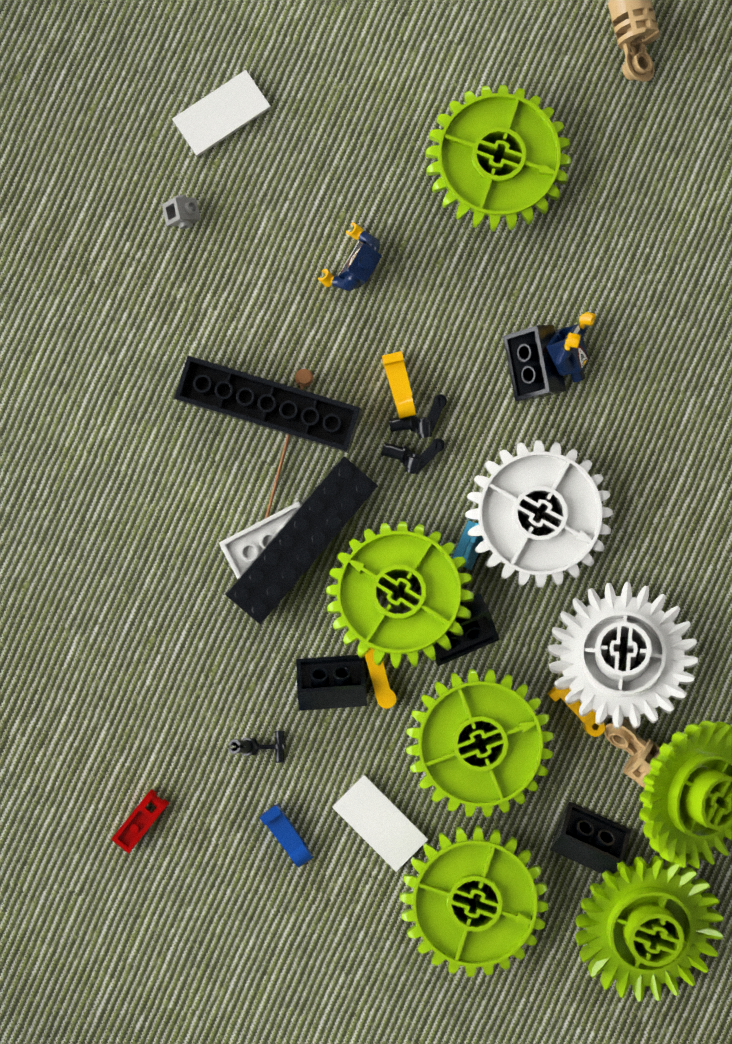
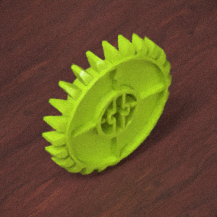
[425,85,571,232]
[326,521,474,669]
[406,668,554,817]
[639,720,732,869]
[400,825,549,977]
[575,856,724,1002]

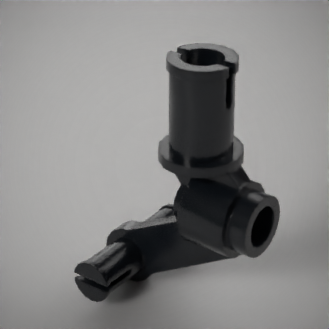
[389,394,447,438]
[381,438,445,474]
[228,731,286,763]

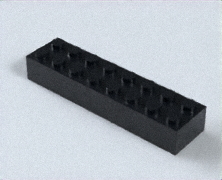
[174,356,362,454]
[225,456,378,625]

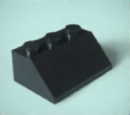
[503,325,566,402]
[433,593,500,666]
[296,655,367,711]
[550,801,631,874]

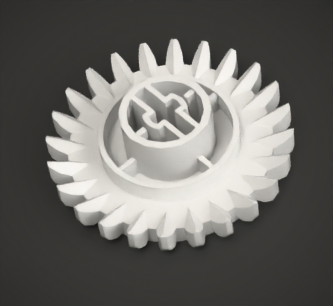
[465,440,613,587]
[548,582,698,729]

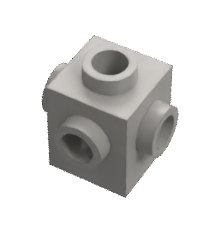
[162,195,201,229]

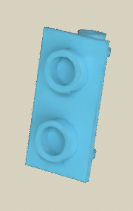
[452,520,483,570]

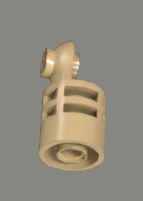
[608,0,660,82]
[604,719,660,789]

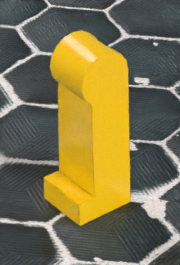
[382,351,416,419]
[365,649,397,709]
[547,687,605,737]

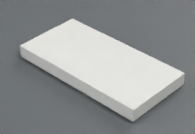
[172,70,271,157]
[219,501,300,579]
[332,774,428,872]

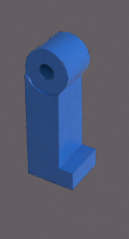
[260,803,313,868]

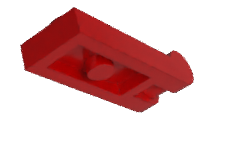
[111,789,169,854]

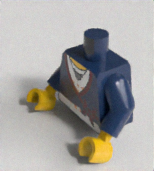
[318,222,382,291]
[546,312,596,382]

